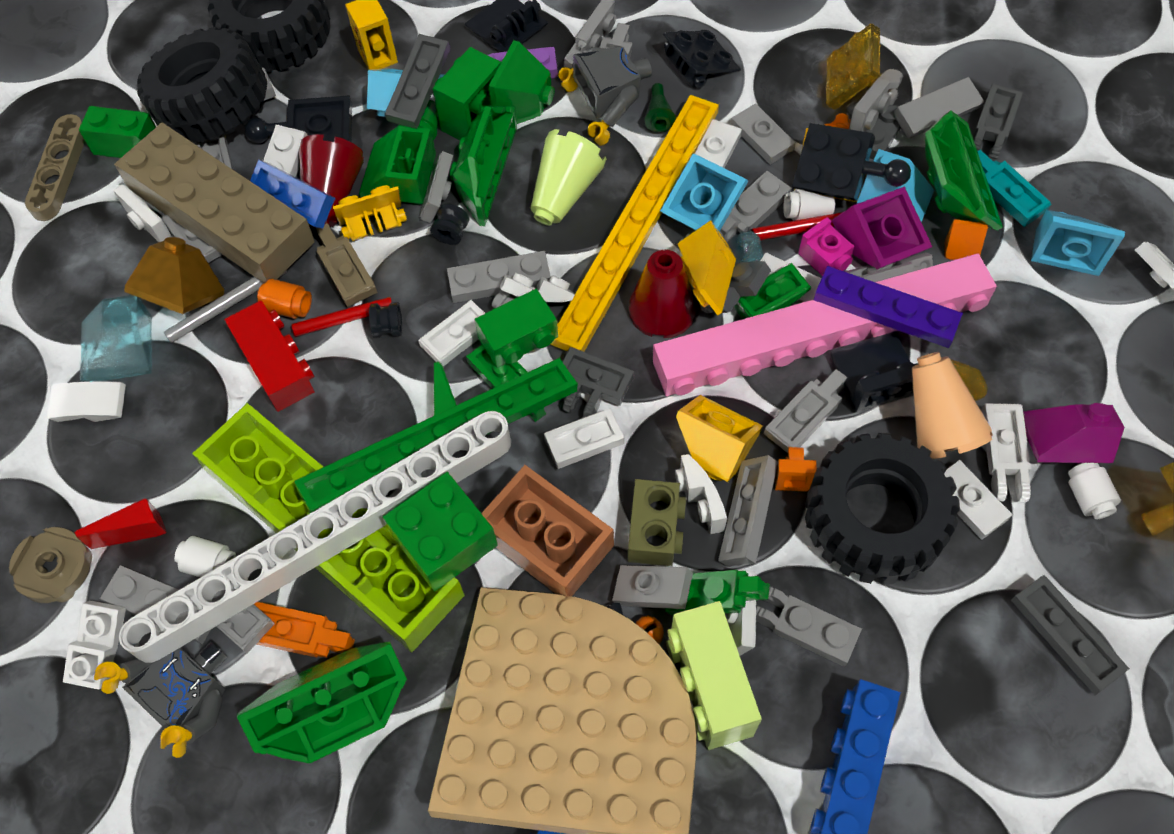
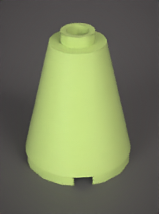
[531,129,607,226]

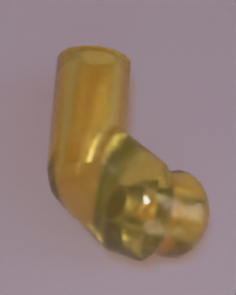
[950,359,988,401]

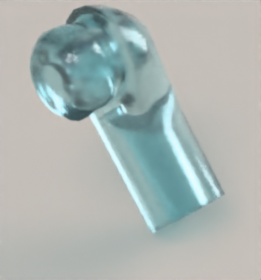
[737,231,763,262]

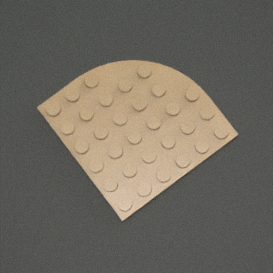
[428,587,696,834]

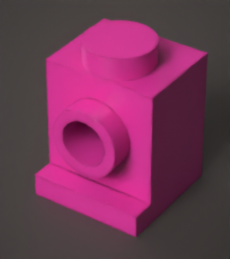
[798,217,854,276]

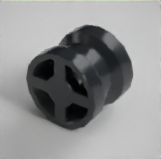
[430,204,470,245]
[369,302,402,338]

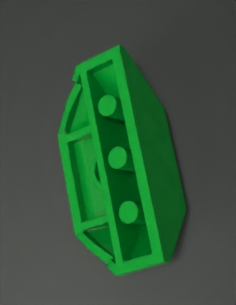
[450,106,517,227]
[925,110,1003,231]
[237,641,407,763]

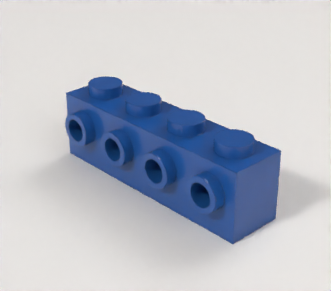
[809,679,901,834]

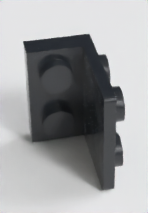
[831,332,918,412]

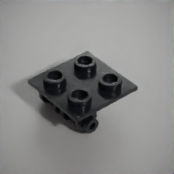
[465,0,548,52]
[663,30,741,88]

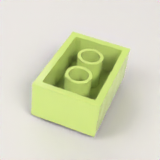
[666,601,762,750]

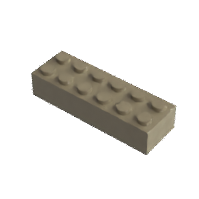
[114,123,315,284]

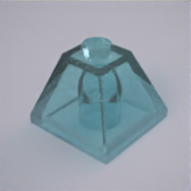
[80,295,152,382]

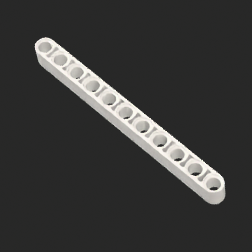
[119,411,511,663]

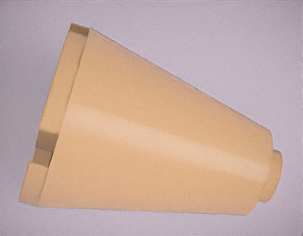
[912,352,993,459]

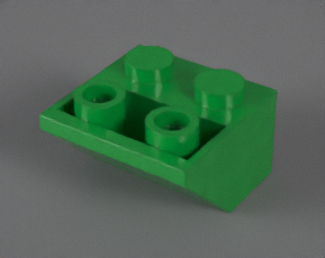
[359,125,436,204]

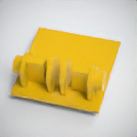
[333,185,407,242]

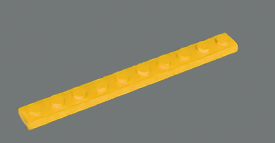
[551,95,719,352]

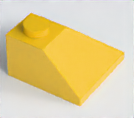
[676,395,763,482]

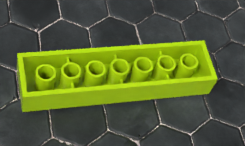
[192,403,465,653]

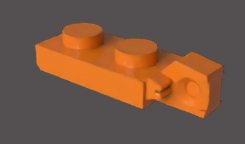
[254,602,355,658]

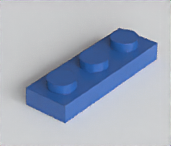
[250,160,335,229]

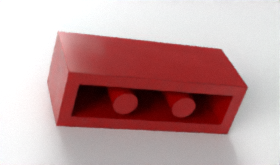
[224,300,315,412]

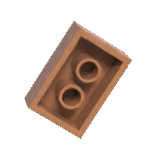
[481,465,614,598]

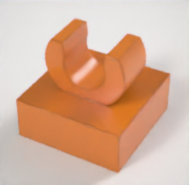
[775,447,817,491]

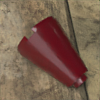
[299,134,364,230]
[629,250,697,338]

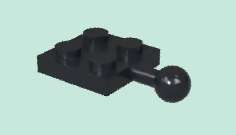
[245,95,352,143]
[792,123,911,201]

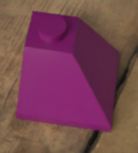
[832,186,932,270]
[1023,403,1125,463]

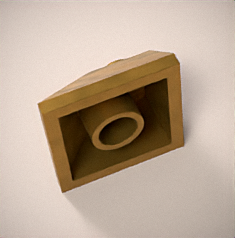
[124,237,225,314]

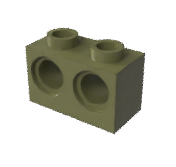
[628,479,686,567]

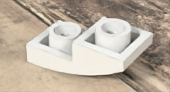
[500,272,575,302]
[47,382,126,422]
[675,454,727,534]
[63,601,126,689]

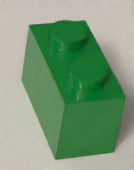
[79,106,156,158]
[474,288,558,368]

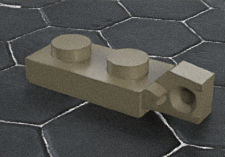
[316,223,378,307]

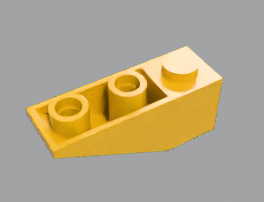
[677,220,736,316]

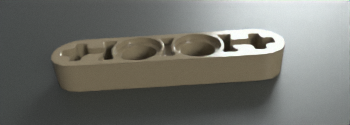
[25,114,85,221]

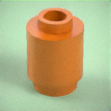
[257,278,312,319]

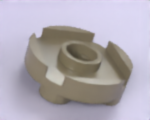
[9,527,93,603]

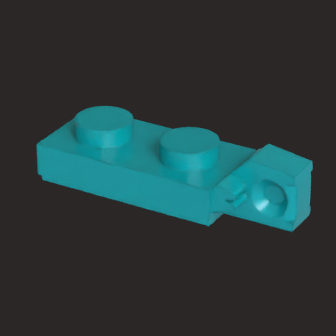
[977,150,1052,228]

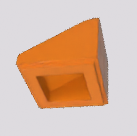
[944,219,988,260]

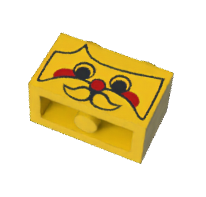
[345,0,398,70]

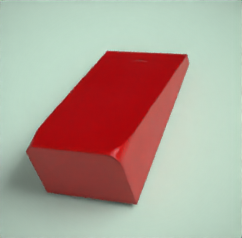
[75,498,167,549]

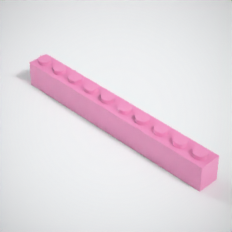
[653,253,997,396]

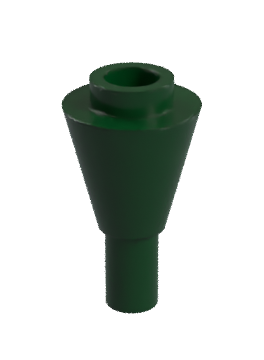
[645,83,676,133]

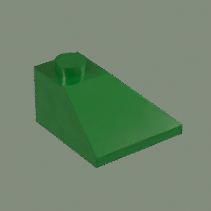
[489,40,555,124]

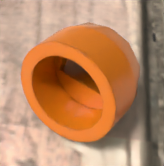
[635,616,664,645]

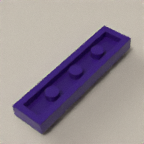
[814,266,963,348]

